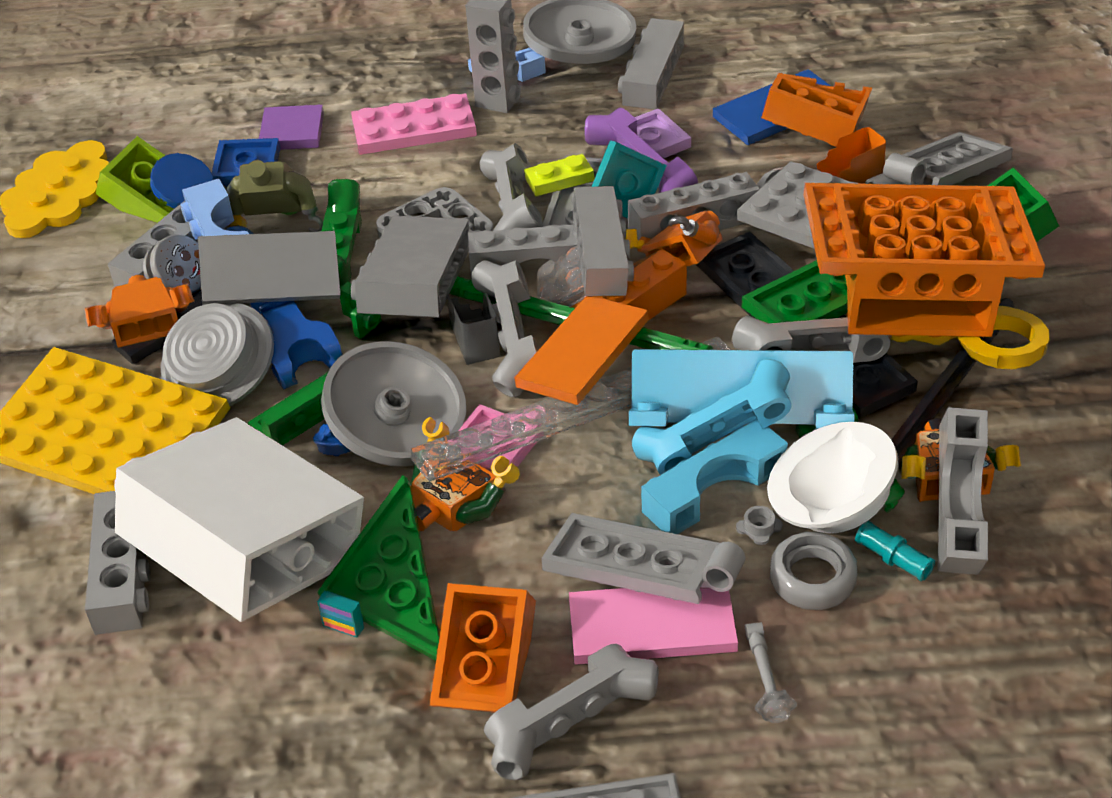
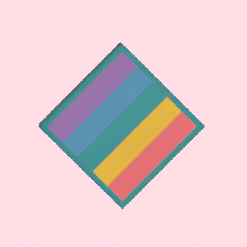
[317,591,364,638]

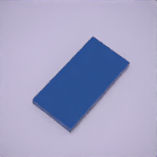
[713,69,830,145]

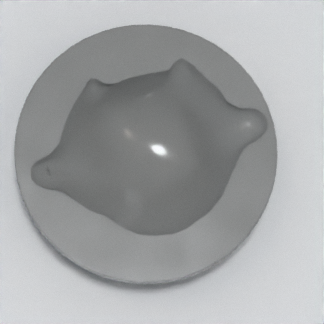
[161,303,274,406]

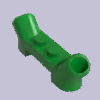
[321,179,362,287]

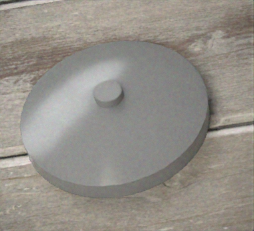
[523,0,636,64]
[321,341,466,466]

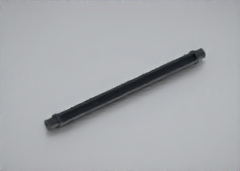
[891,298,1014,466]

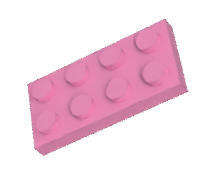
[351,93,477,155]

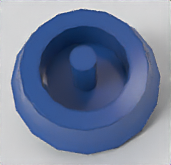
[313,424,351,456]

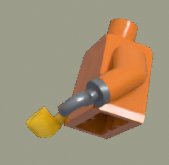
[625,211,722,266]

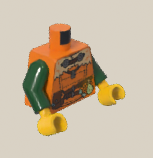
[410,417,520,531]
[898,418,1021,502]

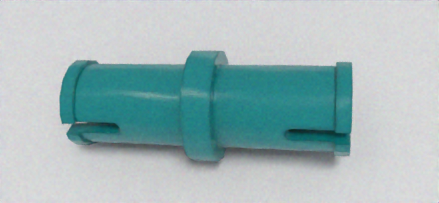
[855,520,936,581]

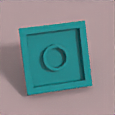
[591,140,667,219]

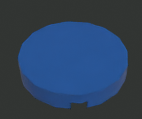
[150,153,213,209]

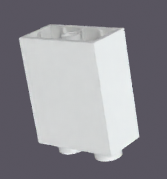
[114,417,364,622]

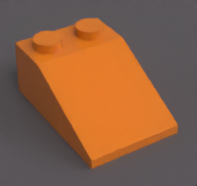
[430,583,536,713]

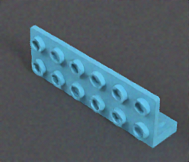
[629,349,854,428]

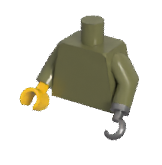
[226,160,323,232]

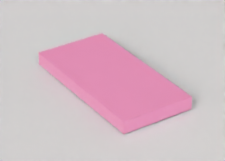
[569,587,738,665]

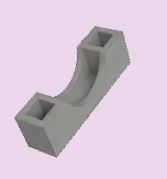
[468,224,582,277]
[938,407,988,575]

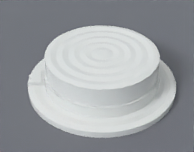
[767,422,898,533]

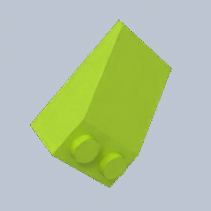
[95,136,174,223]

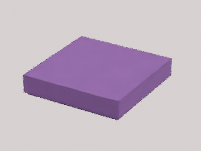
[259,105,324,150]

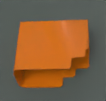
[817,127,886,184]

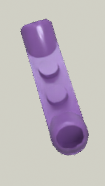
[585,107,698,193]

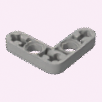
[376,187,493,238]

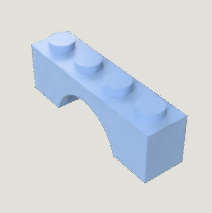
[180,179,249,240]

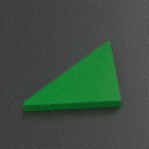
[317,475,440,661]

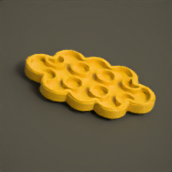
[0,140,109,238]

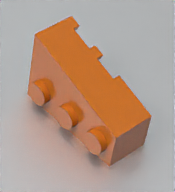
[761,73,873,147]

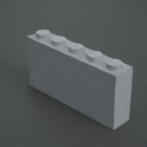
[351,216,469,317]

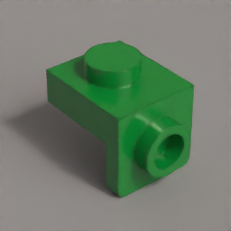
[340,282,382,339]

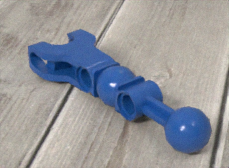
[226,225,343,390]

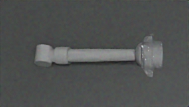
[745,622,797,723]

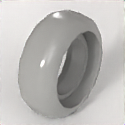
[770,532,857,610]

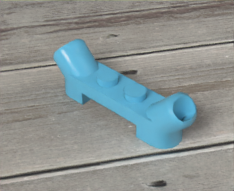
[632,359,792,475]

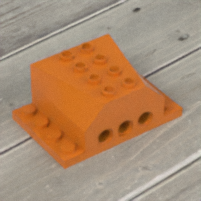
[803,183,1045,337]

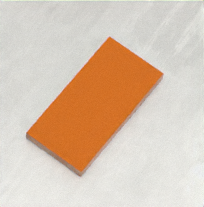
[514,296,649,405]

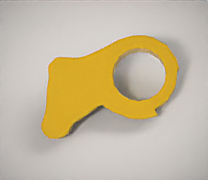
[888,306,1050,369]

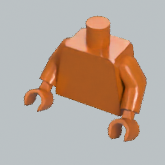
[85,275,195,348]

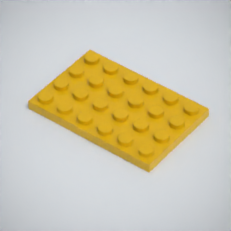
[0,347,230,494]

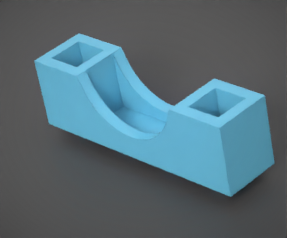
[641,419,788,534]

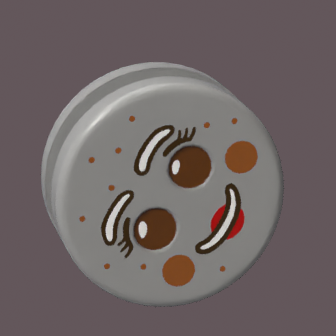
[143,235,201,293]

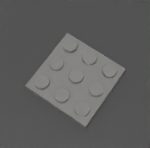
[737,161,858,249]

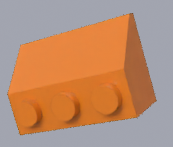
[570,249,687,321]

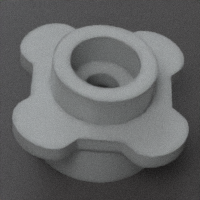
[736,506,783,545]

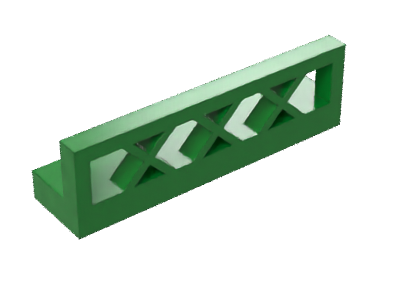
[248,372,328,446]

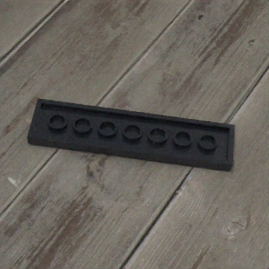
[696,231,918,419]

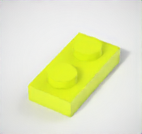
[524,154,594,197]

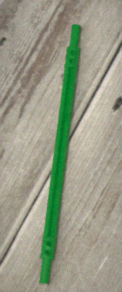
[449,276,713,350]

